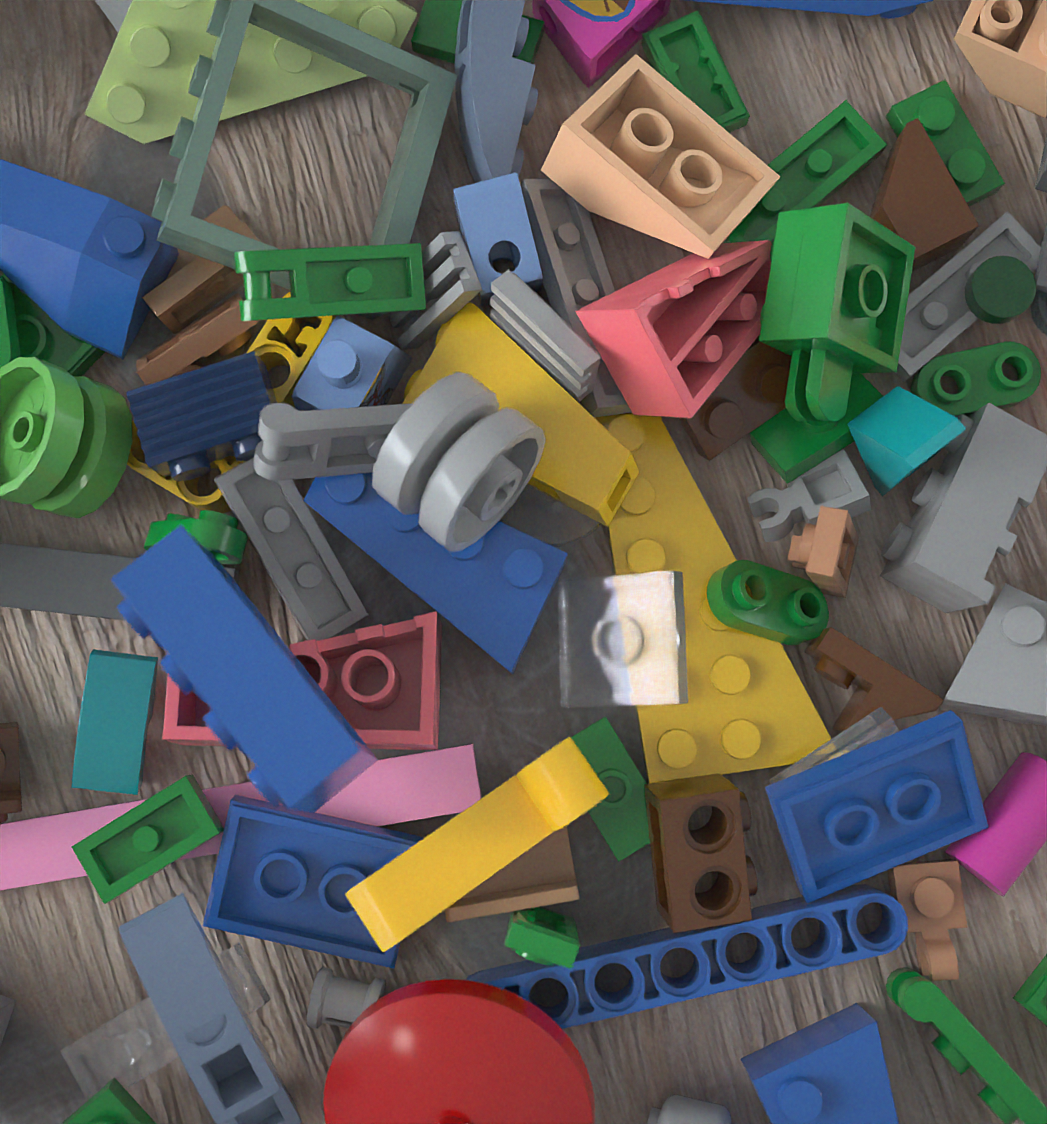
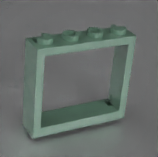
[151,0,457,320]

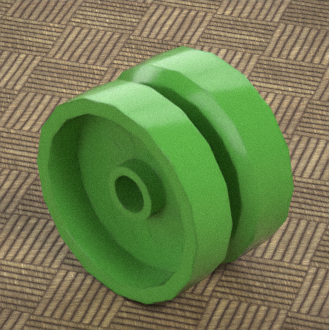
[0,357,132,518]

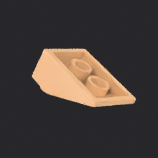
[541,54,781,259]

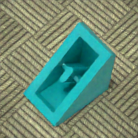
[848,386,966,497]

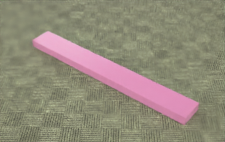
[0,744,482,890]

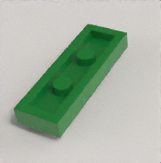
[723,100,887,243]

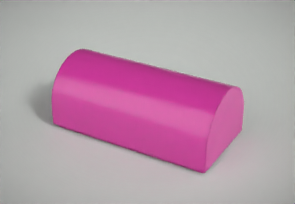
[945,752,1047,896]

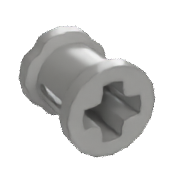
[307,967,386,1029]

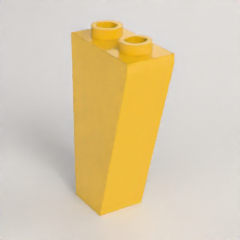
[402,302,639,527]

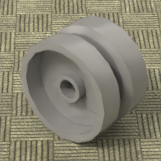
[372,372,546,552]

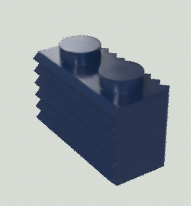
[126,351,277,481]

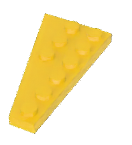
[594,413,841,784]

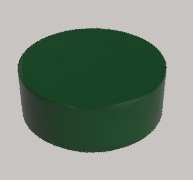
[965,256,1036,324]

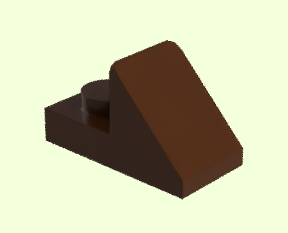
[804,627,944,730]

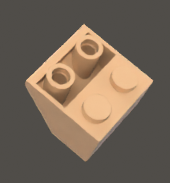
[954,0,1047,118]

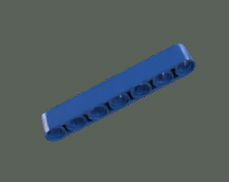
[465,884,908,1029]

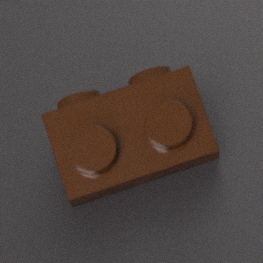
[679,335,792,461]

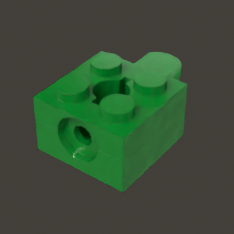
[759,203,916,421]

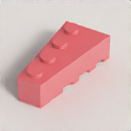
[163,611,442,750]

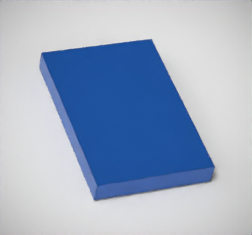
[765,710,989,904]
[203,795,425,969]

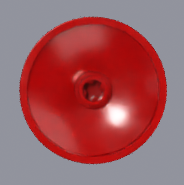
[323,979,595,1124]

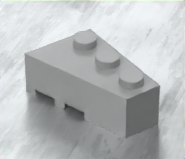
[880,403,1047,613]
[940,583,1047,726]

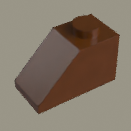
[870,118,979,272]

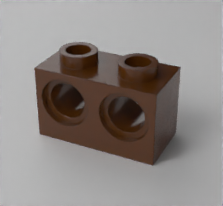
[644,773,758,933]

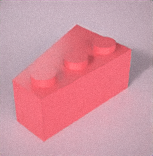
[575,240,772,418]

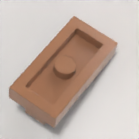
[136,293,258,385]
[787,506,859,598]

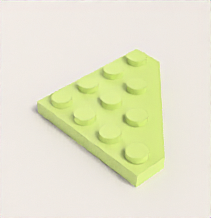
[84,0,418,144]

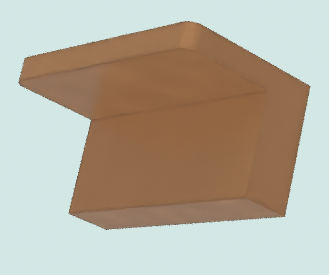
[142,205,259,334]
[445,825,580,922]

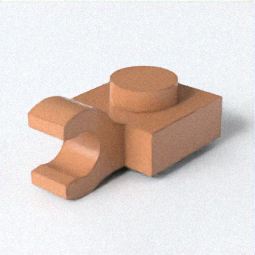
[887,859,968,982]

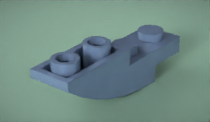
[455,0,538,183]
[118,893,302,1124]

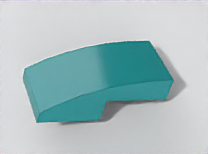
[71,649,158,795]

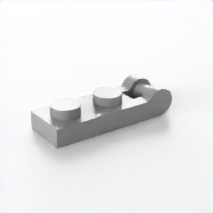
[254,403,413,481]

